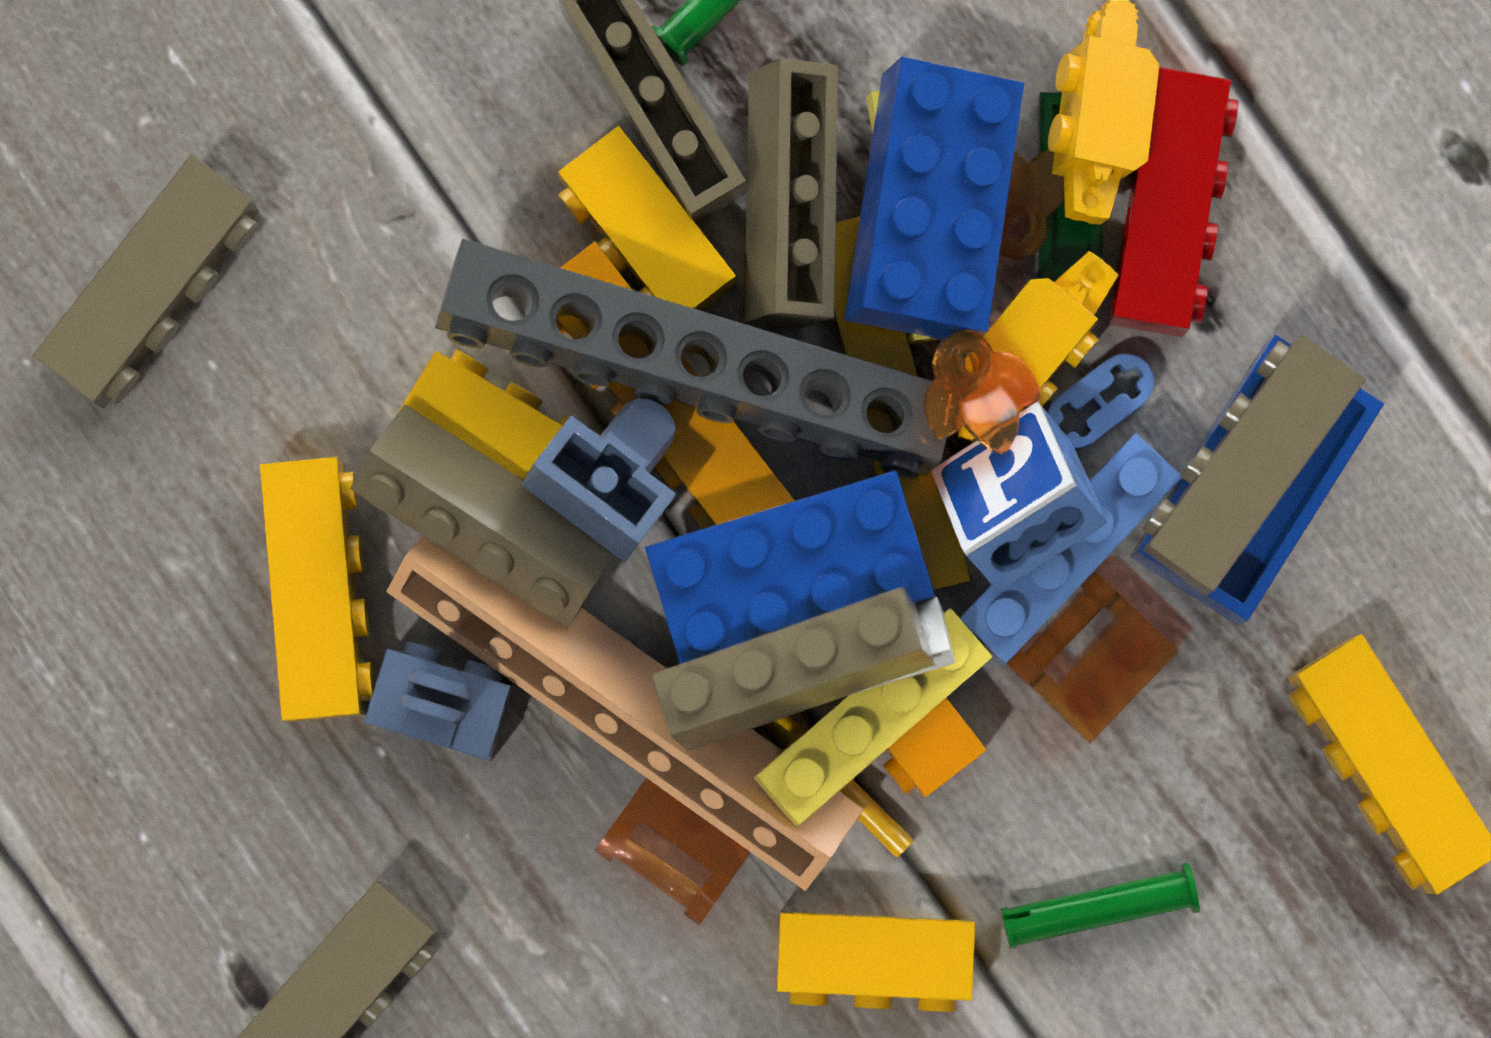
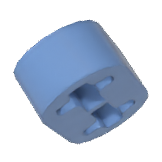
[1047,353,1154,451]

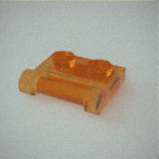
[1006,572,1178,744]
[595,778,751,925]

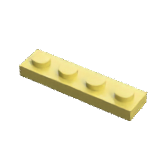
[754,608,993,827]

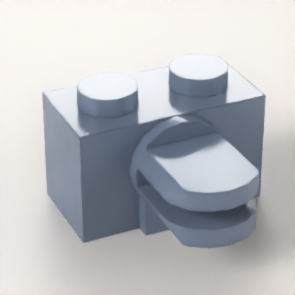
[521,398,676,563]
[364,641,514,761]

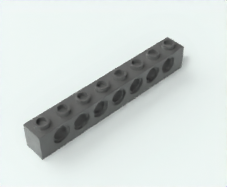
[435,238,959,479]

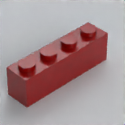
[1108,67,1239,337]

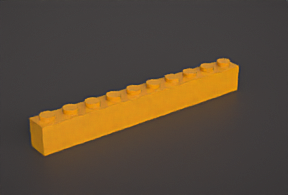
[556,241,987,798]

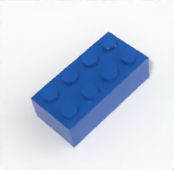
[844,56,1024,345]
[1130,335,1385,625]
[645,470,935,664]

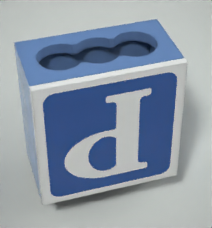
[931,401,1108,592]

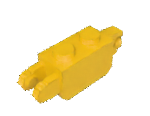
[1048,0,1159,225]
[951,251,1119,443]

